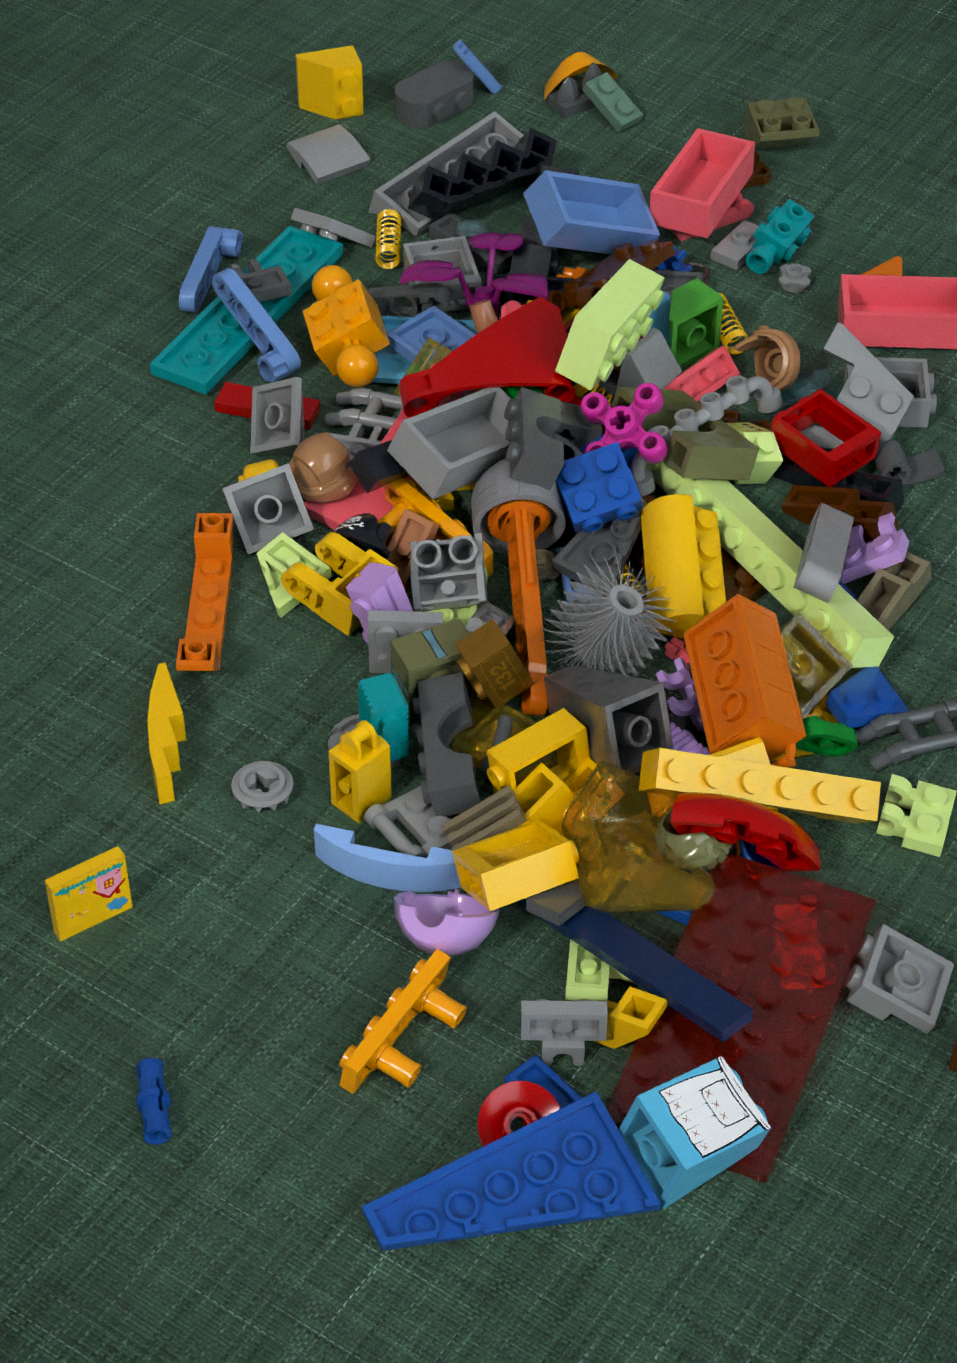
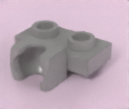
[521,999,608,1066]

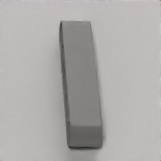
[793,502,854,603]

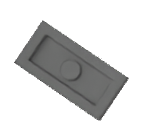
[547,63,602,119]

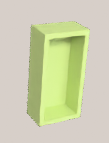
[555,259,665,390]

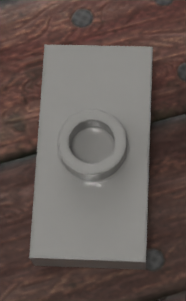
[711,220,758,270]

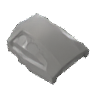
[410,533,487,611]

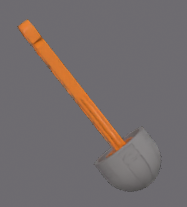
[471,459,566,717]

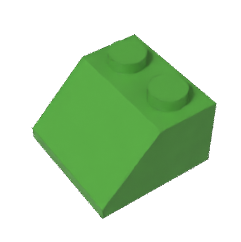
[667,278,723,369]

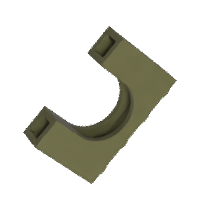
[611,387,759,480]

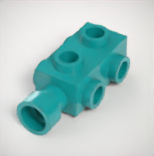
[746,198,815,274]

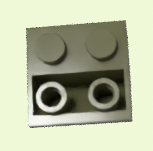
[744,97,820,149]

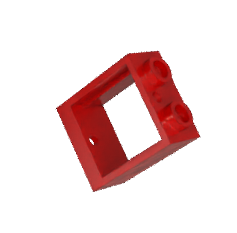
[771,389,882,487]

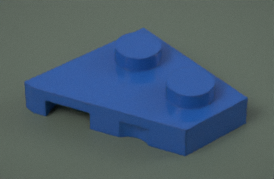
[825,666,909,728]

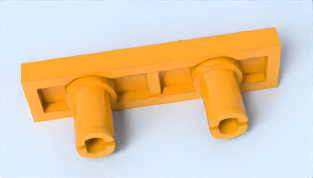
[378,478,494,577]
[339,949,467,1094]

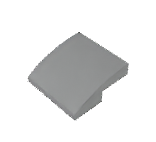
[286,125,371,185]

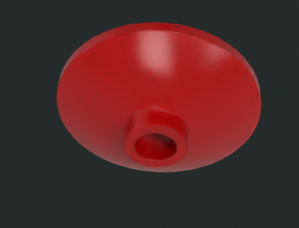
[477,1081,560,1147]

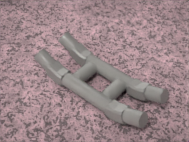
[325,388,403,430]

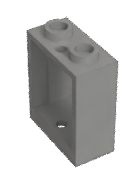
[403,236,481,311]
[843,357,937,428]

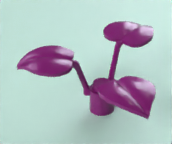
[400,232,548,320]

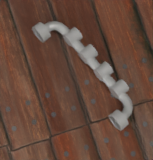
[631,376,783,496]

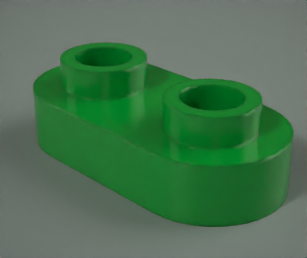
[796,716,859,757]

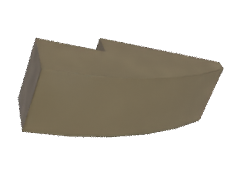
[857,552,931,630]

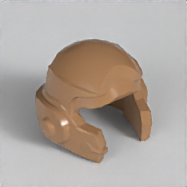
[734,325,801,392]
[289,432,359,503]

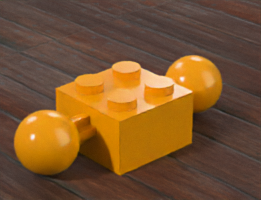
[303,265,390,387]

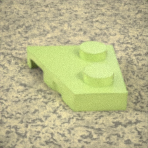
[257,532,332,618]

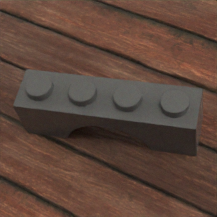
[413,672,482,816]

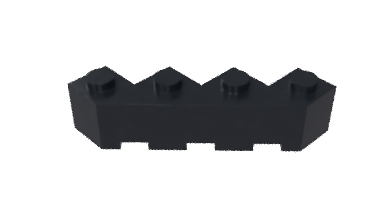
[408,128,557,221]
[510,165,582,277]

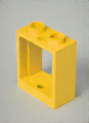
[487,708,591,794]
[452,819,579,911]

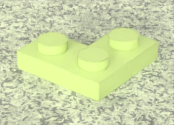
[565,939,633,1001]

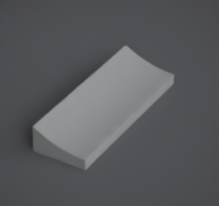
[368,111,523,237]

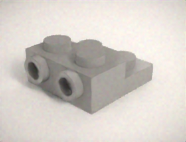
[844,924,954,1034]

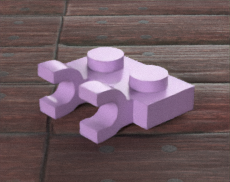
[840,512,909,584]
[656,657,705,733]

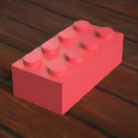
[650,128,755,238]
[837,274,957,350]

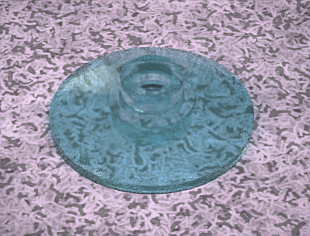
[781,369,832,406]

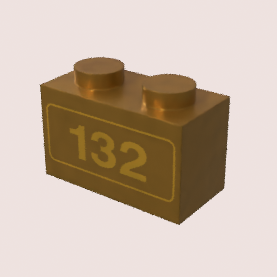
[455,619,534,709]

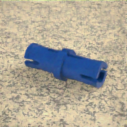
[136,1058,172,1145]

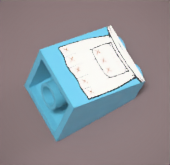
[619,1056,771,1209]

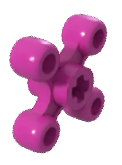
[581,383,668,464]

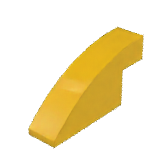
[465,758,624,840]

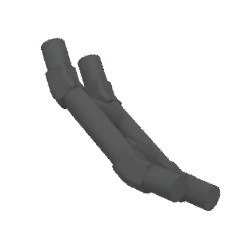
[856,699,957,772]

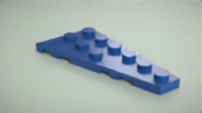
[362,1091,661,1251]

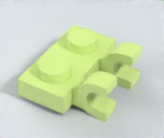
[876,774,957,857]

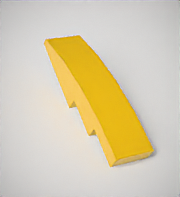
[147,662,186,805]

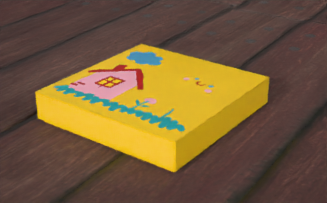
[45,846,132,942]

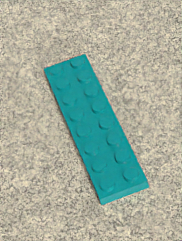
[149,226,343,395]

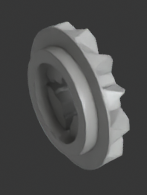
[231,761,294,813]

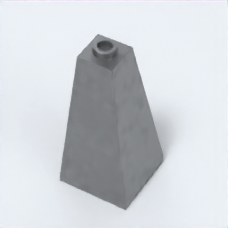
[544,665,674,782]

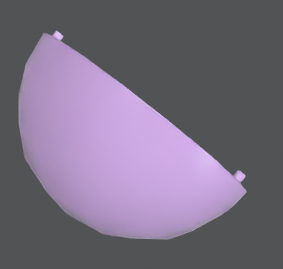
[394,889,500,955]

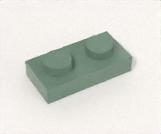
[582,72,643,133]

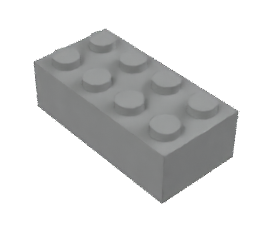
[387,387,511,499]

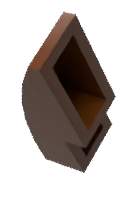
[781,485,898,543]

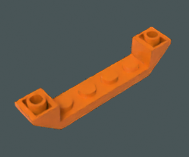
[176,513,233,671]

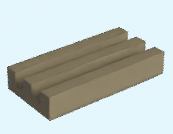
[441,785,527,850]

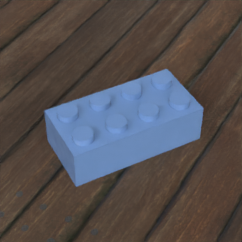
[523,170,660,254]

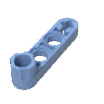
[179,226,243,313]
[212,268,301,383]

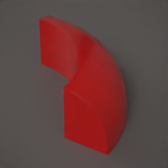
[671,792,821,872]

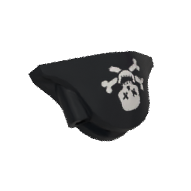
[313,513,392,559]

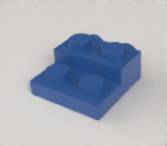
[556,442,643,534]

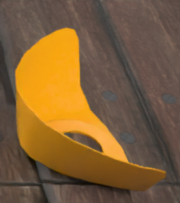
[544,52,618,100]

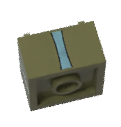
[390,619,478,723]

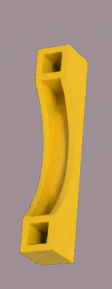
[639,748,881,824]

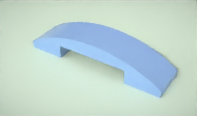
[314,824,461,892]

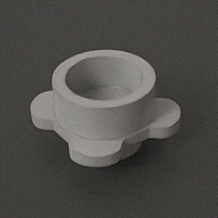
[779,264,811,293]

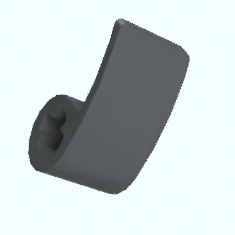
[873,440,945,485]

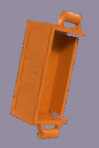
[683,594,806,768]

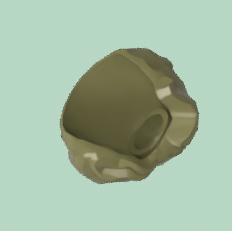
[654,808,732,873]

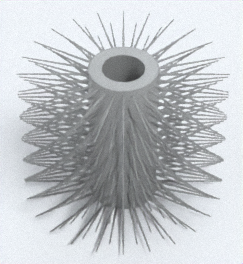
[541,557,676,677]

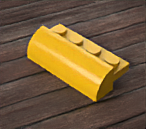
[640,494,726,639]

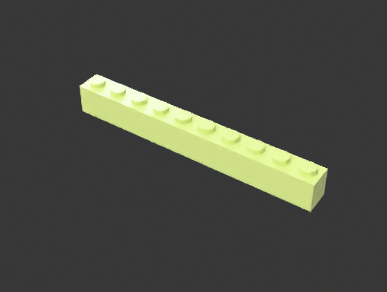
[645,460,895,668]

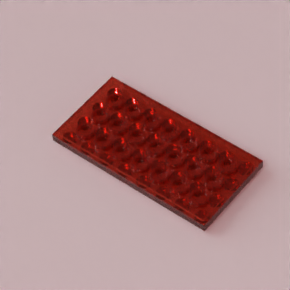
[606,853,876,1184]

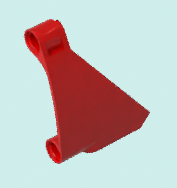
[399,296,575,418]

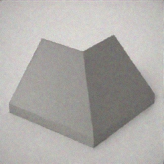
[250,377,305,456]

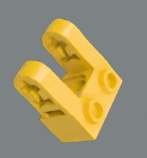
[281,532,398,636]

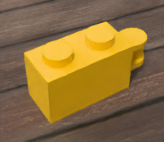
[328,720,392,824]

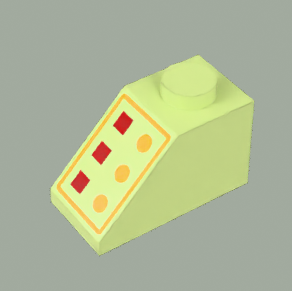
[726,422,783,484]

